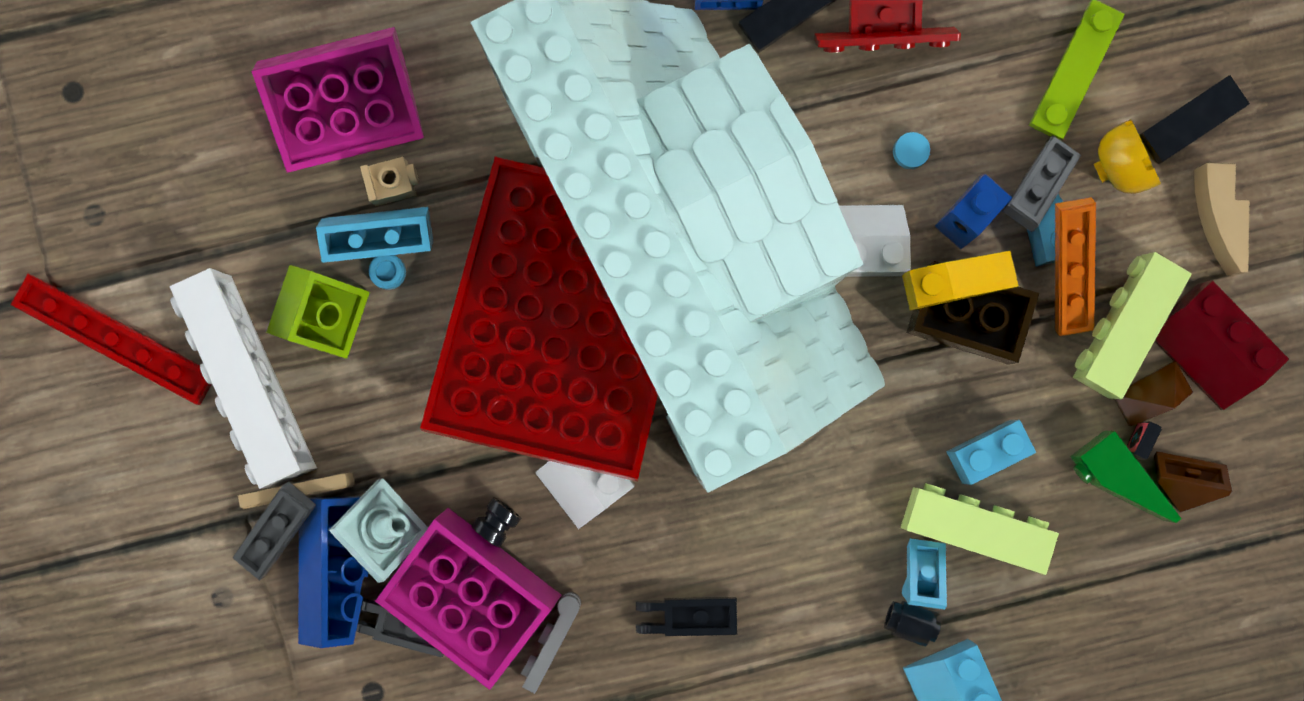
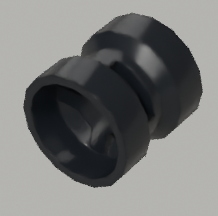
[471,497,522,547]

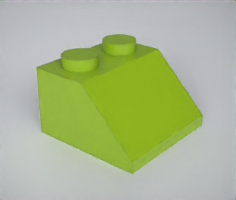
[266,265,370,359]

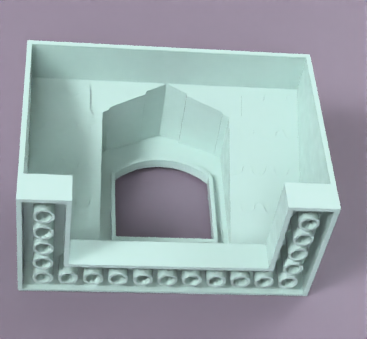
[471,0,885,493]

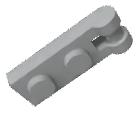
[521,592,581,694]

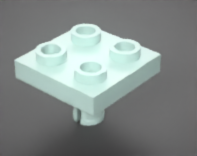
[329,478,428,583]

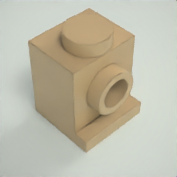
[360,157,419,206]

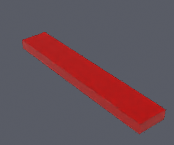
[10,274,212,405]

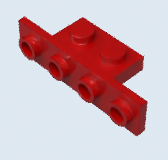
[814,0,961,53]

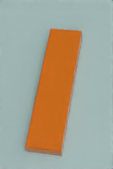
[1055,197,1096,336]

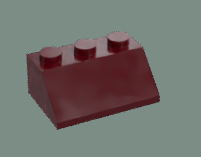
[1155,280,1290,410]

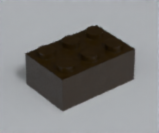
[906,261,1039,365]

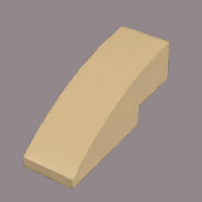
[1194,163,1250,276]

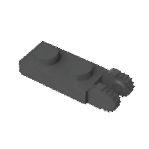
[356,598,444,657]

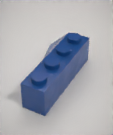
[298,496,368,648]

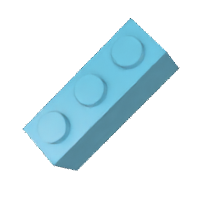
[316,207,433,263]

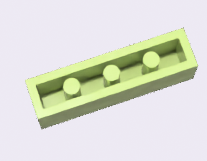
[1073,252,1192,399]
[901,483,1059,575]

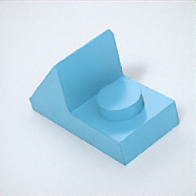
[902,538,947,610]

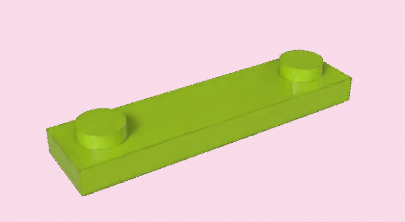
[1028,0,1125,140]

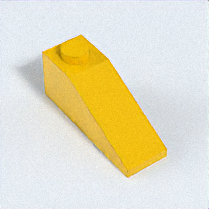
[902,251,1019,311]

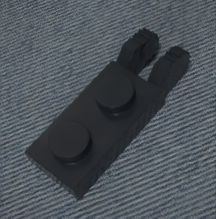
[636,597,737,636]

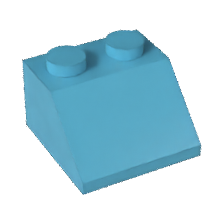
[903,639,1002,701]

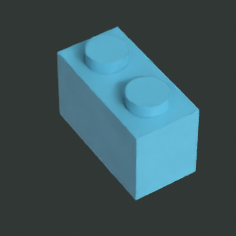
[946,420,1036,485]

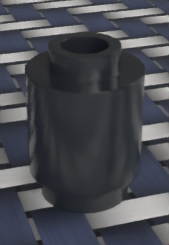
[884,601,941,647]

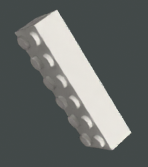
[169,268,317,489]

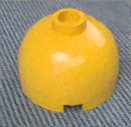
[1094,119,1161,194]

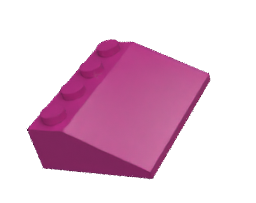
[251,27,424,173]
[375,508,562,690]

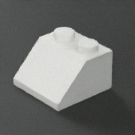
[839,205,911,277]
[535,461,635,529]

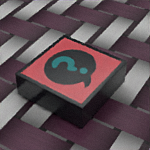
[1127,421,1162,459]

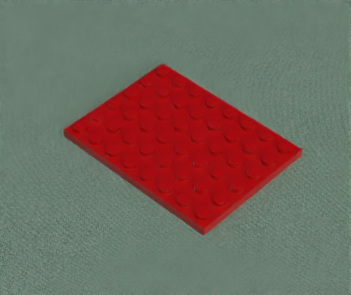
[420,157,658,482]

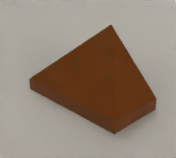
[1114,361,1193,426]
[1154,451,1232,512]

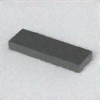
[1002,135,1081,232]
[233,481,316,581]

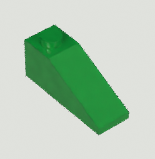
[1070,431,1182,523]

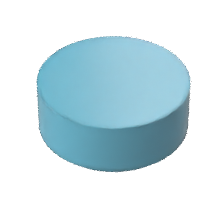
[893,132,930,169]
[369,255,406,290]

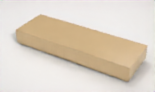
[238,472,355,509]

